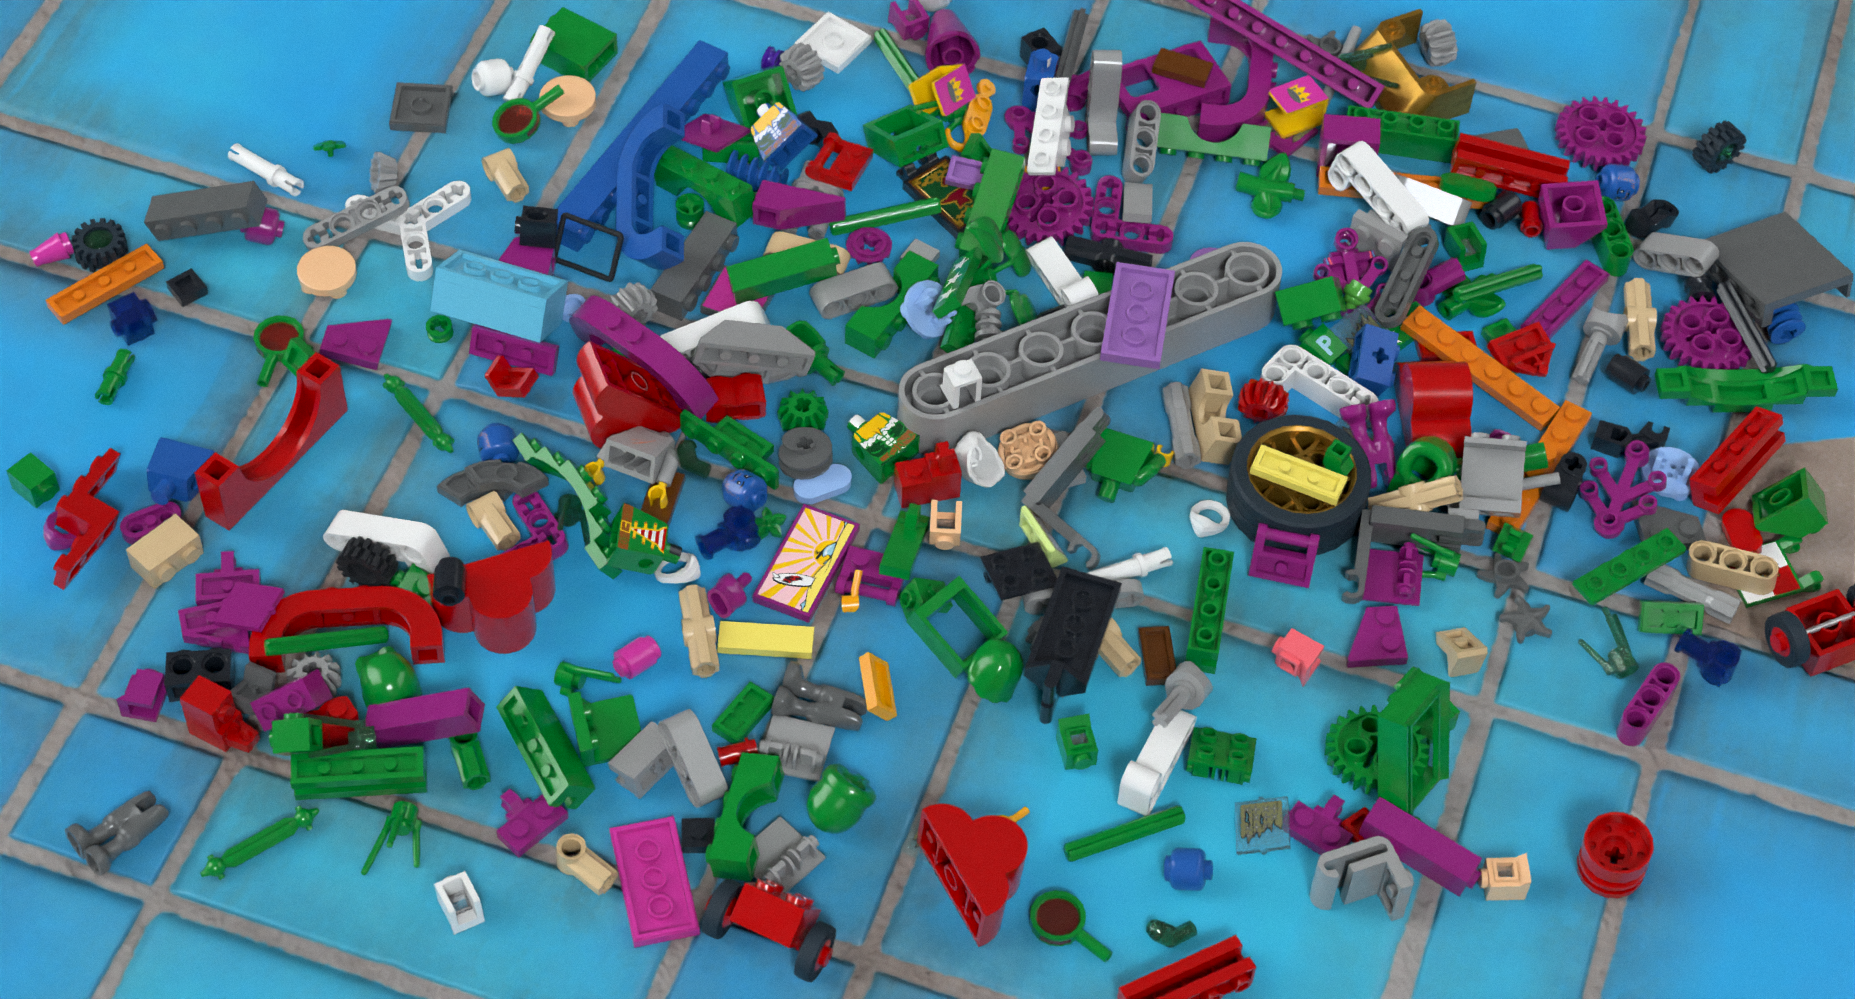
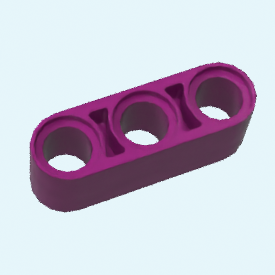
[1616,662,1681,746]

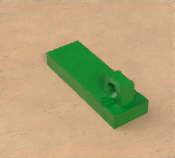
[879,503,930,580]

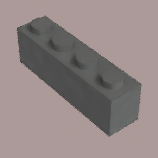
[144,181,267,241]
[650,211,739,321]

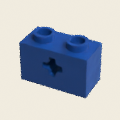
[1348,324,1400,397]

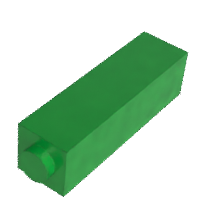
[726,238,841,305]

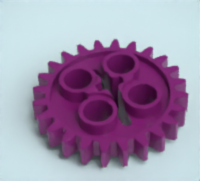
[1554,96,1647,171]
[1007,166,1094,246]
[1660,295,1752,369]

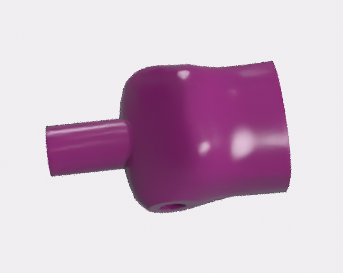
[707,572,752,618]

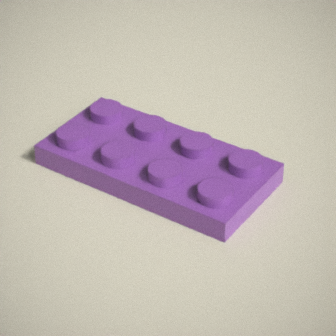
[1100,262,1175,369]

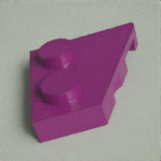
[1346,606,1408,668]

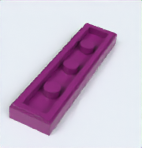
[1520,259,1610,339]

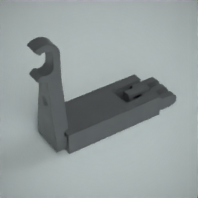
[1021,407,1111,570]
[1342,505,1486,604]

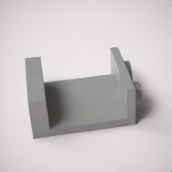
[1459,432,1527,518]

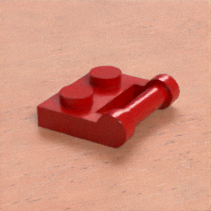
[805,132,874,191]

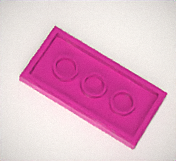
[609,816,700,948]

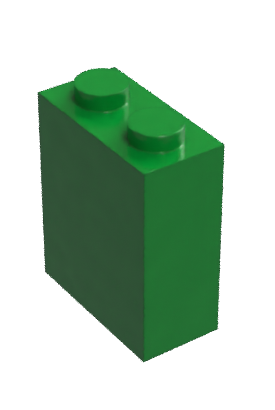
[530,7,618,82]

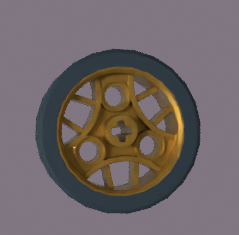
[1226,415,1371,555]

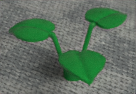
[966,217,1037,326]

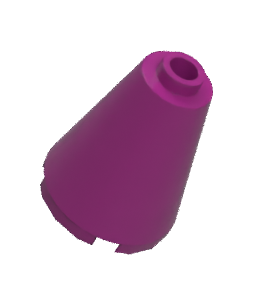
[925,9,980,74]

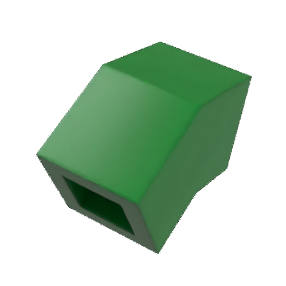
[1323,439,1354,476]

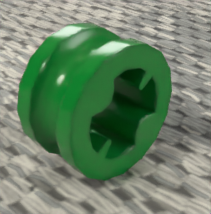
[425,315,454,343]

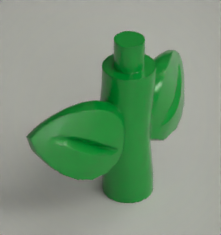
[1236,152,1306,219]
[1438,273,1506,320]

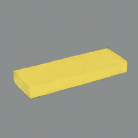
[1250,444,1348,506]
[717,621,814,659]

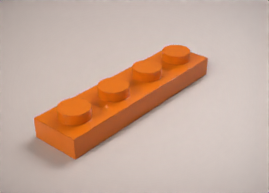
[46,243,164,325]

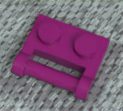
[1248,523,1320,588]
[835,545,905,607]

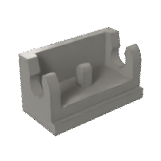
[608,721,674,799]

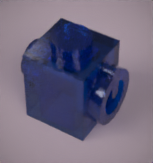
[107,292,158,346]

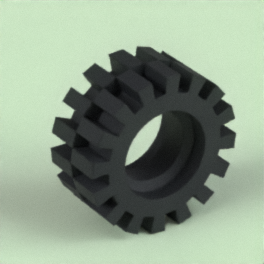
[336,536,399,586]

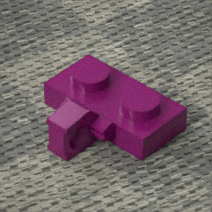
[195,551,261,606]
[496,789,568,858]
[1281,795,1353,855]

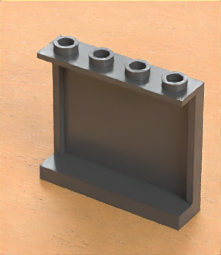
[1705,212,1854,327]

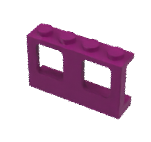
[1118,40,1231,130]

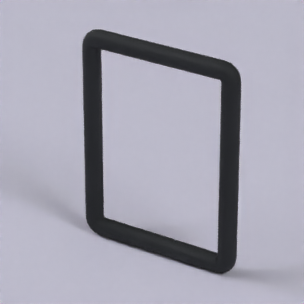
[555,213,624,282]

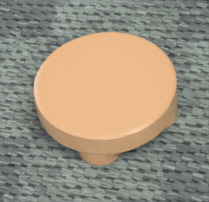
[540,75,596,127]
[297,246,357,299]
[998,421,1059,480]

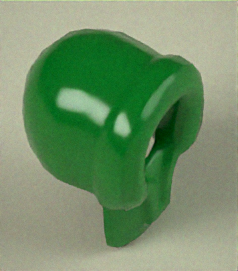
[1386,436,1457,493]
[355,646,422,709]
[807,764,876,834]

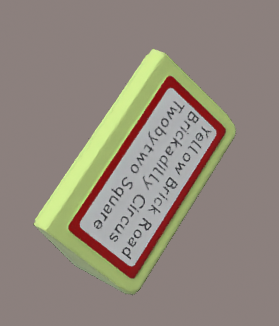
[1019,505,1068,568]

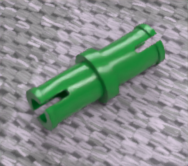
[94,349,135,405]

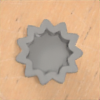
[369,152,398,193]

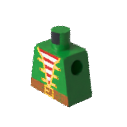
[606,503,682,574]

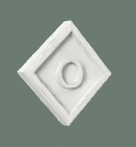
[795,12,872,74]

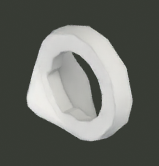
[1189,500,1230,538]
[654,552,701,584]

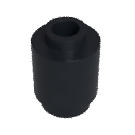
[1480,190,1522,230]
[1605,354,1652,395]
[433,557,467,606]

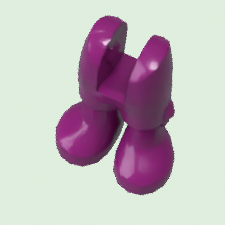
[1339,399,1396,489]

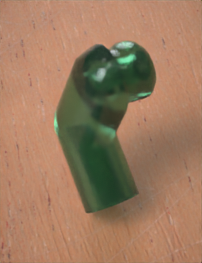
[677,440,712,479]
[1146,919,1197,948]

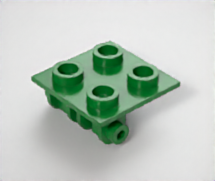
[1186,727,1257,785]

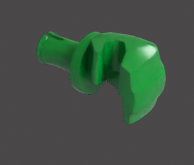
[786,320,845,386]

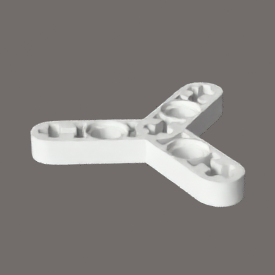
[345,181,471,281]

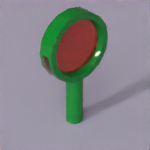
[492,85,565,144]
[253,316,305,387]
[1029,890,1113,963]

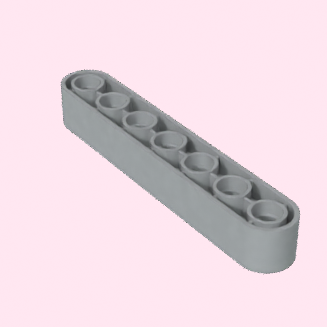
[897,242,1282,455]

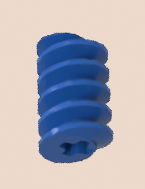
[726,150,789,192]
[1766,303,1806,344]

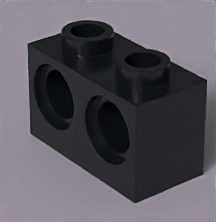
[164,648,235,702]

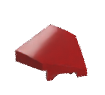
[1487,321,1556,377]

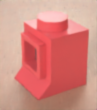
[1272,628,1324,687]

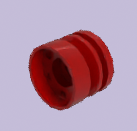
[1577,812,1654,898]

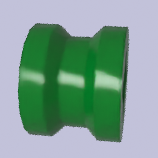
[675,193,704,230]

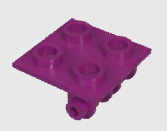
[1358,542,1424,606]

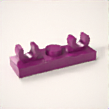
[469,324,559,376]

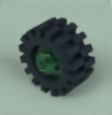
[1692,120,1746,174]
[71,218,129,273]

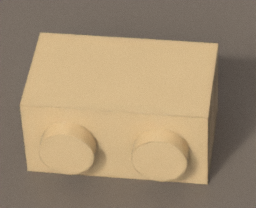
[126,514,204,589]

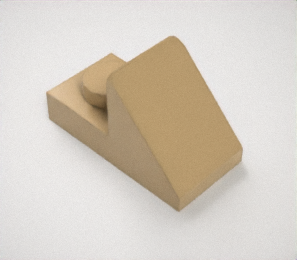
[1435,627,1488,677]

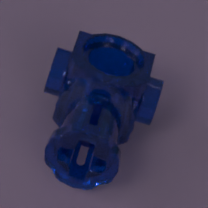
[695,504,761,560]
[1674,628,1742,687]

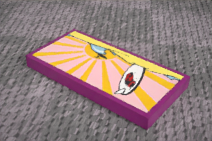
[752,504,860,623]

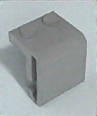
[1347,209,1431,272]
[1309,836,1414,921]

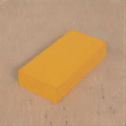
[859,652,897,721]

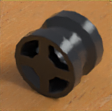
[1683,274,1715,303]

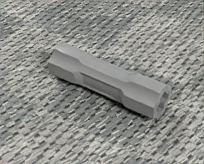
[1162,382,1201,469]
[1644,564,1742,624]

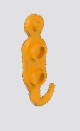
[945,79,996,152]

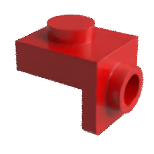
[485,355,539,398]

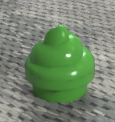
[1343,279,1373,309]

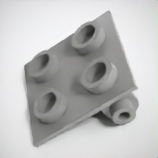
[759,715,835,782]
[753,817,826,893]

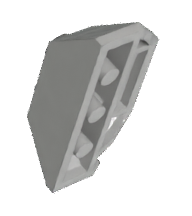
[692,320,815,384]

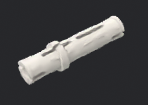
[503,25,555,101]
[228,143,304,196]
[1087,547,1173,580]

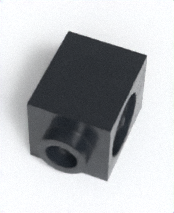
[1020,27,1062,65]
[514,206,558,249]

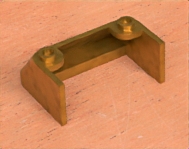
[1348,9,1477,119]

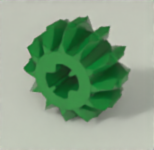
[777,388,829,431]

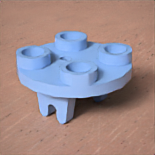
[900,280,957,340]
[1640,447,1700,501]

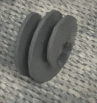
[778,427,833,480]

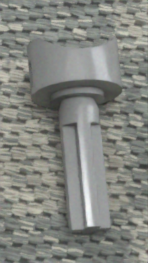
[1572,306,1628,385]
[1152,661,1213,728]

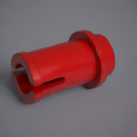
[1520,201,1543,238]
[717,737,758,768]

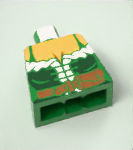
[847,412,920,484]

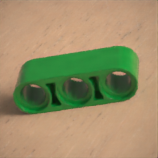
[1591,196,1634,277]

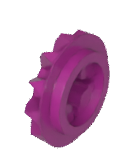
[846,227,892,265]

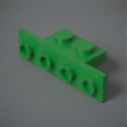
[680,409,779,490]
[1572,528,1686,605]

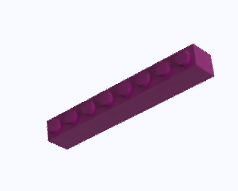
[1183,0,1385,108]

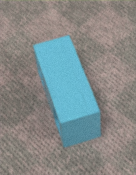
[430,249,568,343]

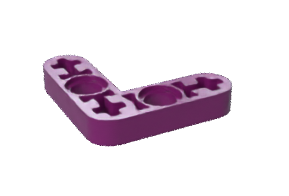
[1090,175,1174,254]
[501,492,569,561]

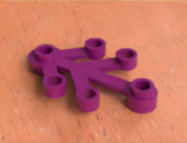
[1005,106,1093,176]
[1313,228,1388,333]
[1580,440,1667,539]

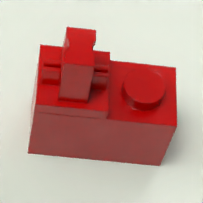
[894,441,962,508]
[180,675,260,753]

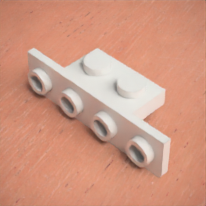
[1027,78,1075,175]

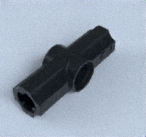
[1064,235,1153,275]

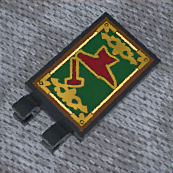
[896,146,975,240]

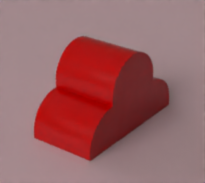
[573,341,683,448]
[1393,360,1473,458]
[427,540,556,654]
[917,804,1028,947]

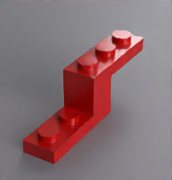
[53,448,120,590]

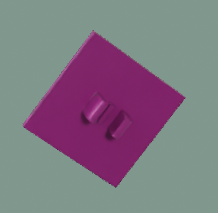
[681,113,751,152]

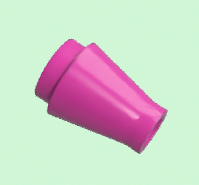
[29,231,74,267]

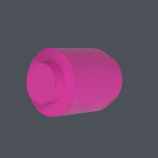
[612,636,661,679]

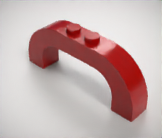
[249,585,445,673]

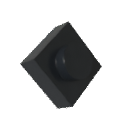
[166,268,208,307]
[681,818,715,853]

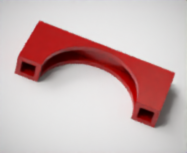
[195,352,348,531]

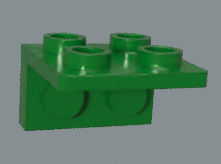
[567,691,641,767]

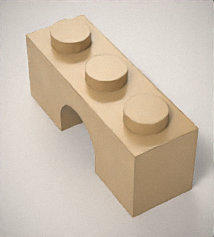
[1188,369,1242,465]

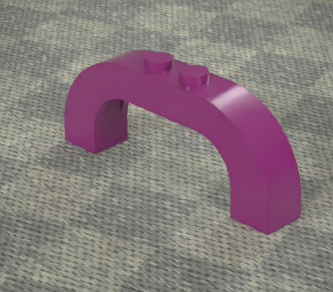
[1198,17,1278,143]
[569,295,719,419]

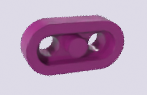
[120,501,183,545]

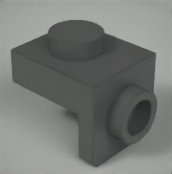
[230,662,276,716]

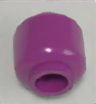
[240,207,285,245]

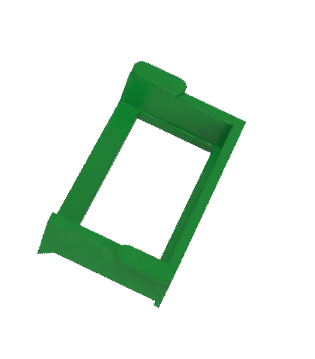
[1378,666,1450,815]

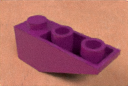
[752,180,846,230]

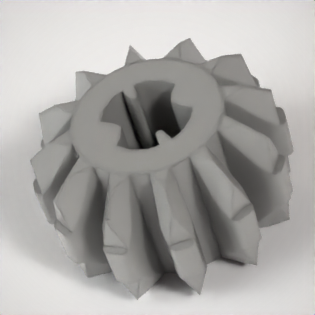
[1419,19,1458,67]
[779,42,825,92]
[610,282,658,327]
[286,651,342,704]

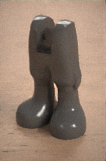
[771,661,867,731]
[64,791,169,876]

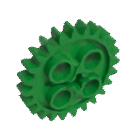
[1324,705,1430,794]

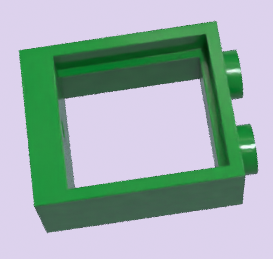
[862,104,949,167]
[906,576,1009,679]

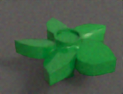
[749,507,786,541]

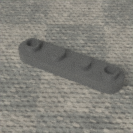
[1375,227,1439,328]

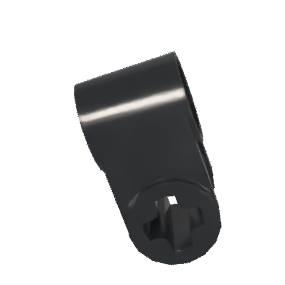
[1539,452,1587,512]

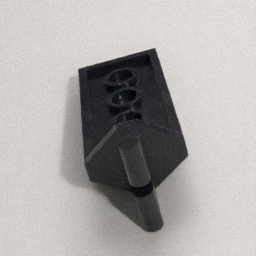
[1024,566,1122,724]

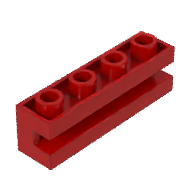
[1450,133,1570,198]
[1689,406,1786,515]
[1117,935,1256,999]

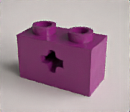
[250,669,333,732]

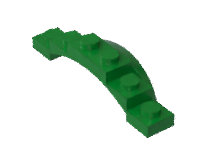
[1654,364,1838,413]
[512,432,623,579]

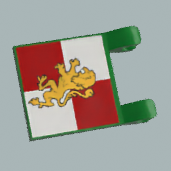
[1728,535,1824,608]

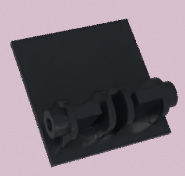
[980,542,1057,601]

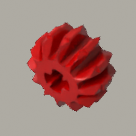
[1238,378,1289,423]

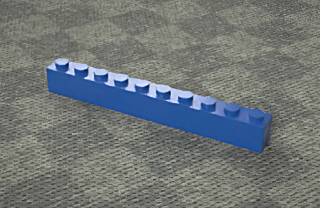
[557,40,730,252]

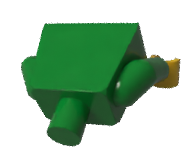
[1085,428,1174,503]

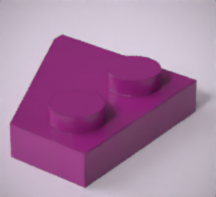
[319,319,392,371]
[178,601,250,654]

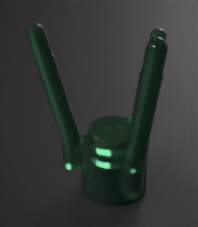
[1338,43,1399,88]
[547,494,590,547]
[1578,607,1639,679]
[303,713,377,758]

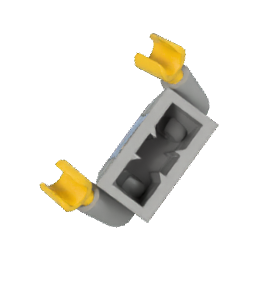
[585,426,678,509]

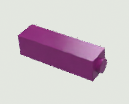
[363,687,485,749]
[1358,797,1482,897]

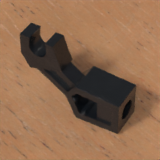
[1591,420,1670,459]

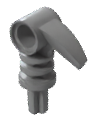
[960,280,1006,342]

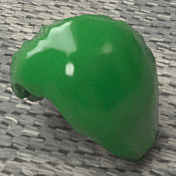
[967,639,1023,703]

